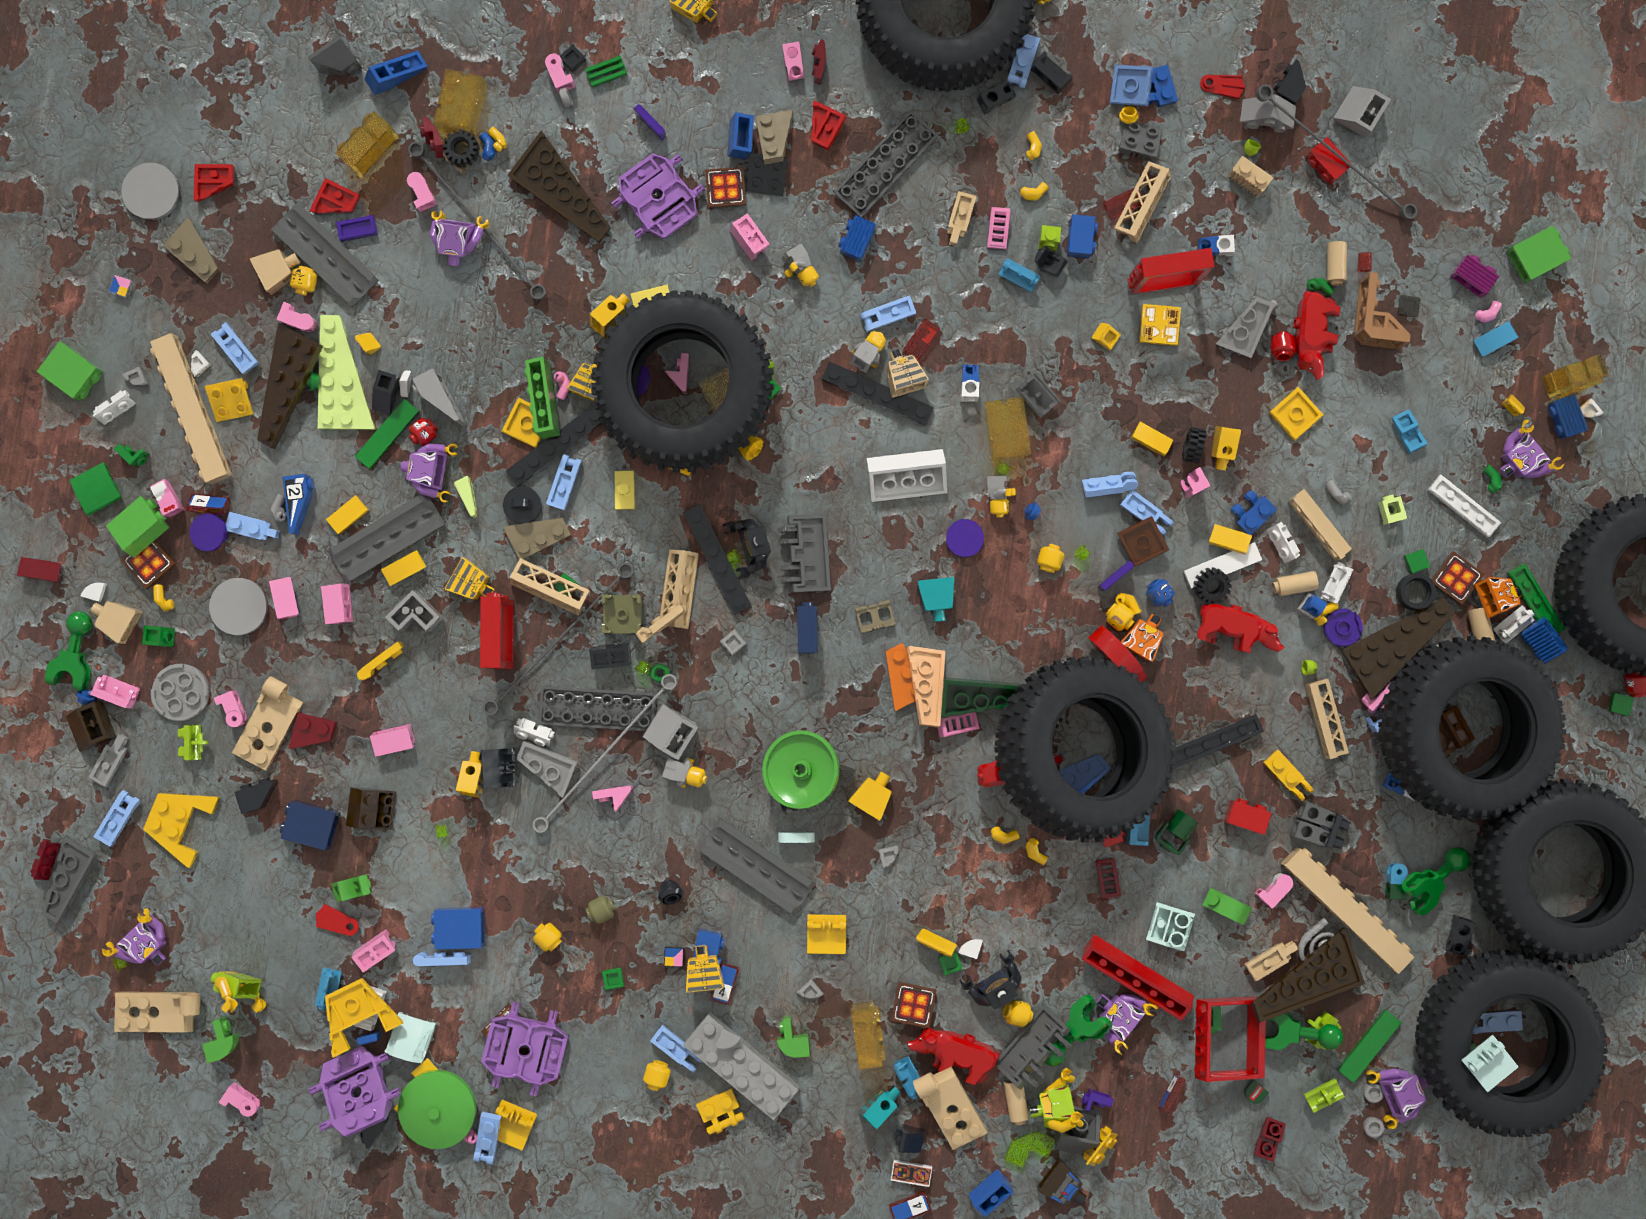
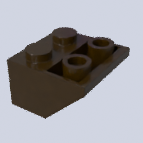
[66,702,116,752]
[346,787,396,830]

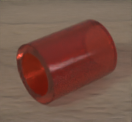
[1358,252,1372,272]

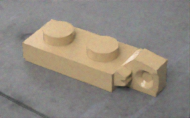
[947,191,976,246]
[636,604,686,643]
[1245,941,1298,981]

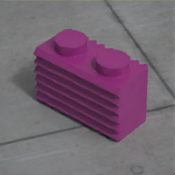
[1450,255,1499,298]

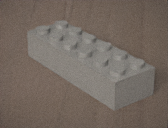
[683,1011,799,1120]

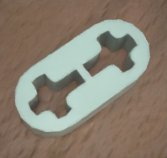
[778,832,815,843]

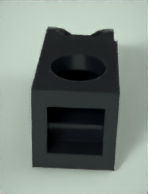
[977,82,1016,115]
[1446,915,1476,955]

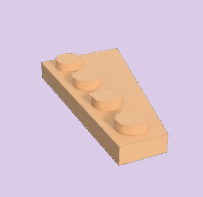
[907,646,945,728]

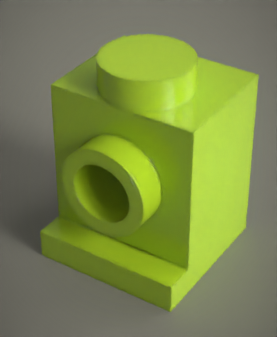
[1038,225,1061,251]

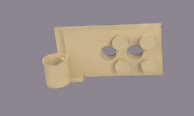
[232,676,304,771]
[114,992,201,1032]
[913,1067,987,1150]

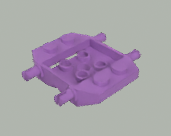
[611,153,705,240]
[481,1001,568,1096]
[309,1046,401,1137]

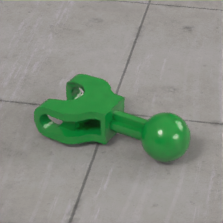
[45,611,92,692]
[1402,847,1470,916]
[1044,995,1113,1066]
[1265,1012,1343,1050]

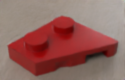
[811,100,846,151]
[194,164,235,202]
[309,178,361,214]

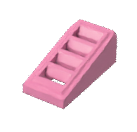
[987,207,1010,250]
[937,712,980,737]

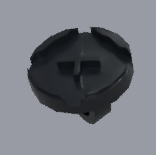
[503,486,542,524]

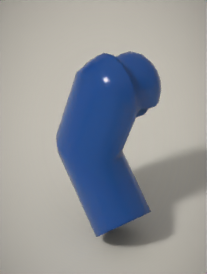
[479,132,496,161]

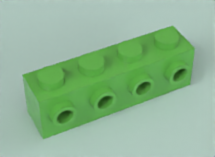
[525,357,560,439]

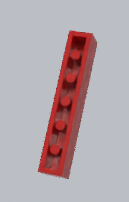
[1081,934,1194,1021]

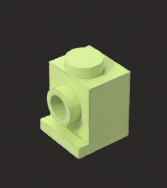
[1378,495,1407,525]

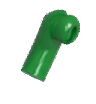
[1307,278,1335,296]
[1483,464,1502,493]

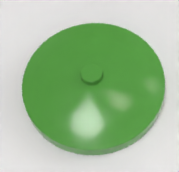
[762,730,840,809]
[398,1070,477,1149]

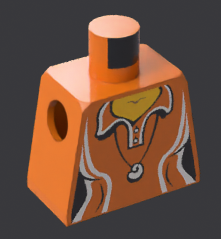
[1475,577,1522,618]
[1120,614,1164,662]

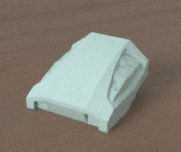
[1146,902,1195,951]
[385,1012,436,1063]

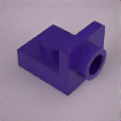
[1081,1089,1114,1112]

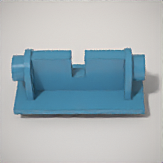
[998,258,1040,292]
[314,967,342,1010]
[893,1056,920,1100]

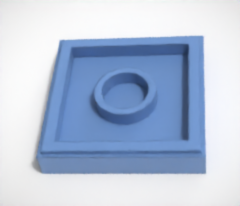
[1110,65,1153,107]

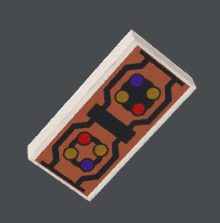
[891,1160,932,1187]

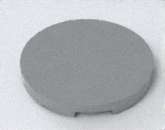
[121,163,180,220]
[209,578,268,635]
[151,664,210,721]

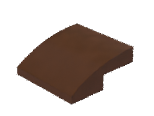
[1439,705,1475,756]

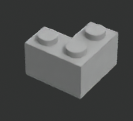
[1240,94,1296,133]
[385,590,444,632]

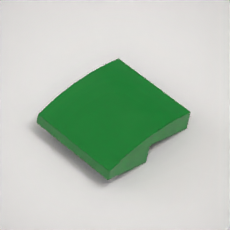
[70,462,122,516]

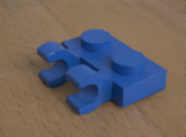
[1148,65,1178,107]
[1230,490,1277,535]

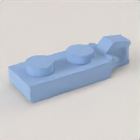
[226,512,280,540]

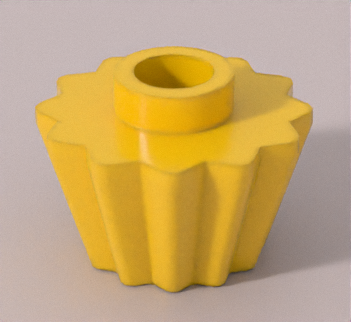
[738,436,764,461]

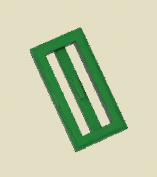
[585,56,628,88]

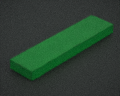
[355,399,420,469]
[1507,563,1565,633]
[1337,1009,1402,1083]

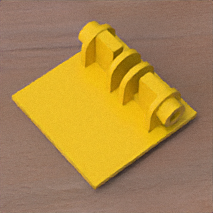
[204,378,254,422]
[807,914,846,954]
[495,1099,537,1151]
[1082,1126,1118,1166]

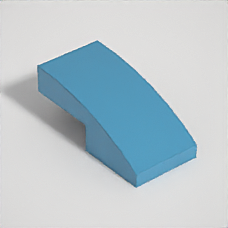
[1473,321,1518,357]
[1392,409,1428,454]

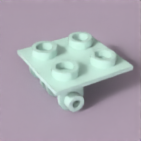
[1462,1035,1518,1092]

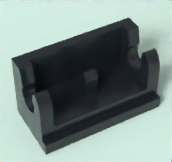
[1030,51,1073,95]
[589,643,631,669]

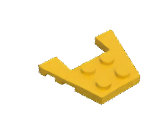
[143,793,220,868]
[325,978,404,1057]

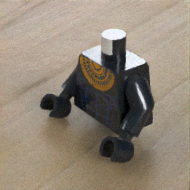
[722,519,771,579]
[960,950,1022,1009]

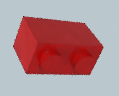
[1306,137,1350,185]
[1224,798,1272,835]

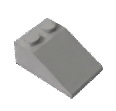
[412,368,466,426]

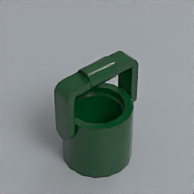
[1155,809,1199,855]

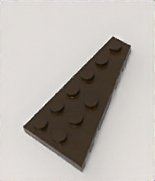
[508,130,611,243]
[257,322,323,449]
[1341,598,1454,701]

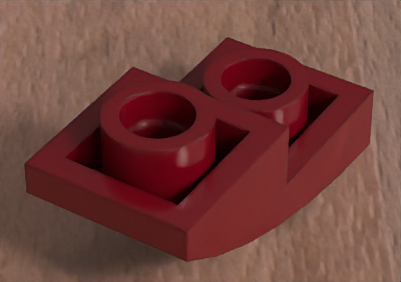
[812,39,826,85]
[419,117,444,158]
[17,557,62,583]
[1253,1117,1286,1162]

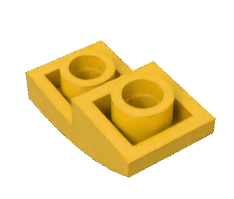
[381,550,426,586]

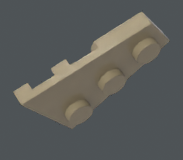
[755,110,793,165]
[163,217,220,284]
[503,518,572,560]

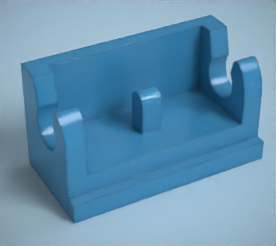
[1127,815,1150,846]

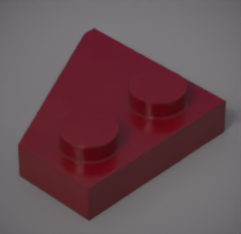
[288,712,337,749]

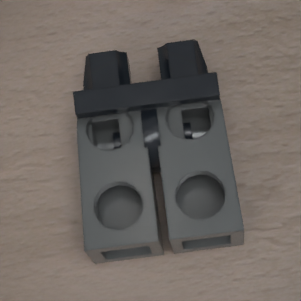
[1290,801,1351,849]

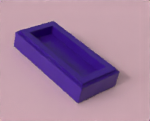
[634,104,666,141]
[336,215,378,242]
[1098,561,1134,591]

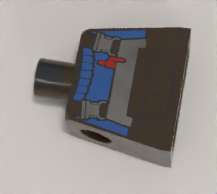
[1037,1157,1087,1206]

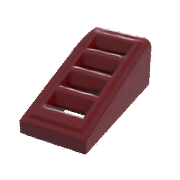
[1096,858,1121,901]

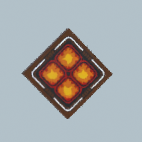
[705,167,746,209]
[121,540,176,589]
[1431,551,1485,605]
[891,981,937,1028]

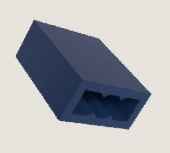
[797,602,818,654]
[280,800,340,850]

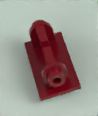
[30,839,61,880]

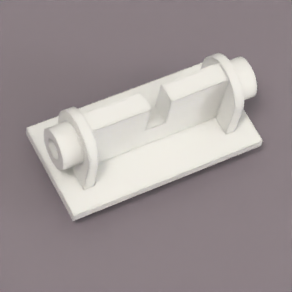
[93,390,136,425]
[1267,522,1300,563]
[1321,562,1354,604]
[1493,605,1535,643]
[514,718,555,747]

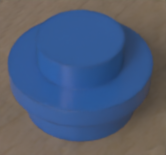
[1024,502,1041,521]
[76,689,97,705]

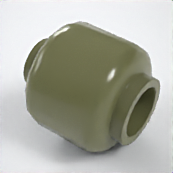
[586,896,616,924]

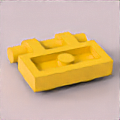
[696,1088,745,1135]

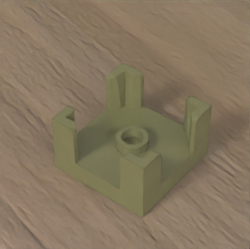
[601,595,643,634]

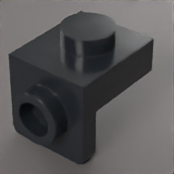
[1034,246,1067,278]

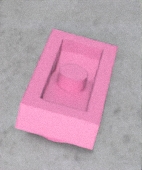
[665,353,690,394]
[592,785,633,812]

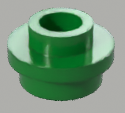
[307,372,319,391]
[651,664,670,683]

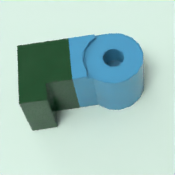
[1385,863,1410,900]

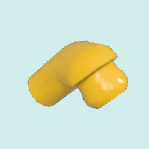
[487,126,507,152]
[1026,131,1042,160]
[1020,182,1049,201]
[153,585,174,612]
[1115,593,1142,615]
[1314,602,1339,626]
[991,827,1020,844]
[1026,838,1048,866]

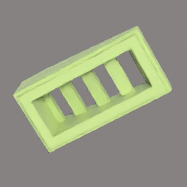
[454,476,478,518]

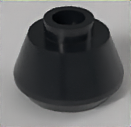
[658,880,684,905]

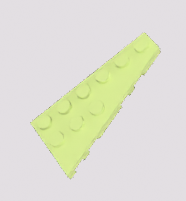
[318,315,376,430]

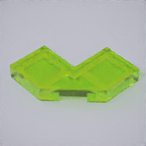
[1004,1131,1056,1168]

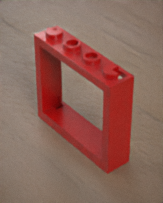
[1127,248,1214,295]
[480,593,514,669]
[1194,996,1266,1082]

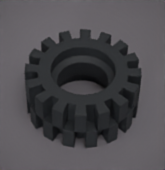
[443,129,480,168]
[1182,427,1207,464]
[1193,567,1232,604]

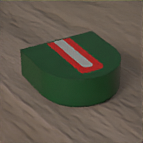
[1244,1079,1269,1104]

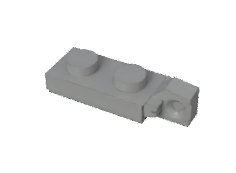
[88,734,129,787]

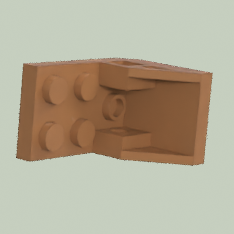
[1354,272,1410,349]

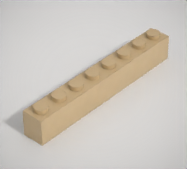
[150,333,232,485]
[1281,847,1414,974]

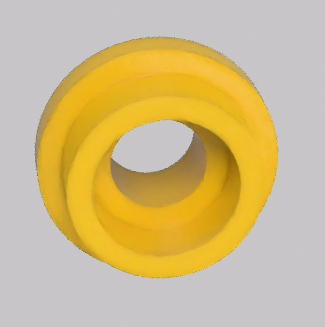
[1119,106,1138,124]

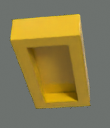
[326,495,369,535]
[1208,524,1252,555]

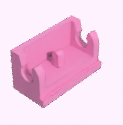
[730,213,770,261]
[1180,467,1210,499]
[269,577,299,620]
[321,584,353,624]
[90,675,140,708]
[370,724,415,757]
[351,929,396,972]

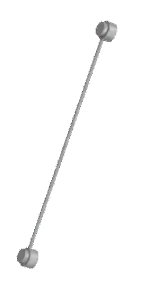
[533,674,678,833]

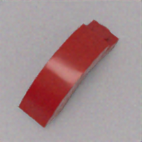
[1088,625,1147,682]

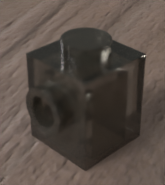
[837,764,855,788]

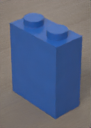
[431,907,485,949]

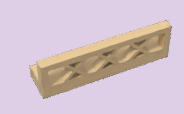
[1114,161,1171,243]
[1288,489,1352,561]
[660,549,699,629]
[510,558,590,616]
[1305,679,1349,759]

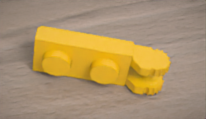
[357,641,405,681]
[1263,750,1314,801]

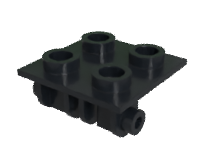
[746,153,788,196]
[481,748,518,789]

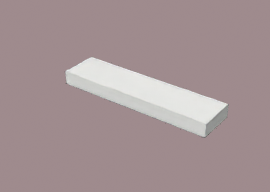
[1428,475,1501,538]
[1183,542,1262,589]

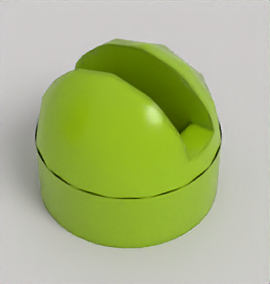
[1244,139,1261,156]
[1301,660,1318,675]

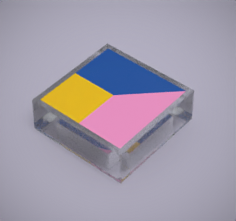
[108,274,134,299]

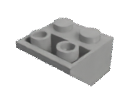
[1333,86,1391,138]
[643,704,698,760]

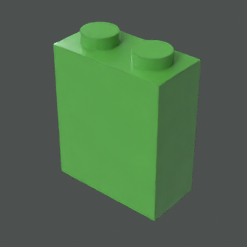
[1506,225,1571,284]
[36,341,103,401]
[106,496,169,558]

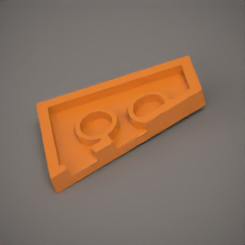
[886,643,915,711]

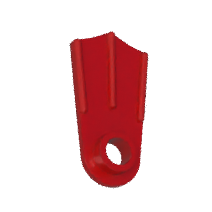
[1200,75,1245,99]
[316,904,359,936]

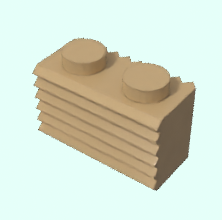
[1228,156,1273,197]

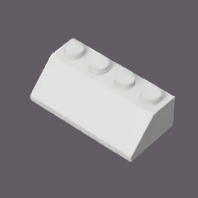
[867,449,947,502]

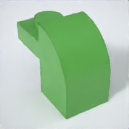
[331,874,371,902]
[1203,888,1252,925]
[202,1016,239,1063]
[777,1016,810,1058]

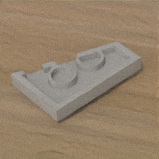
[1216,297,1275,358]
[517,740,578,798]

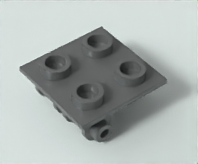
[1118,122,1162,161]

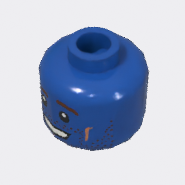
[1146,578,1175,607]

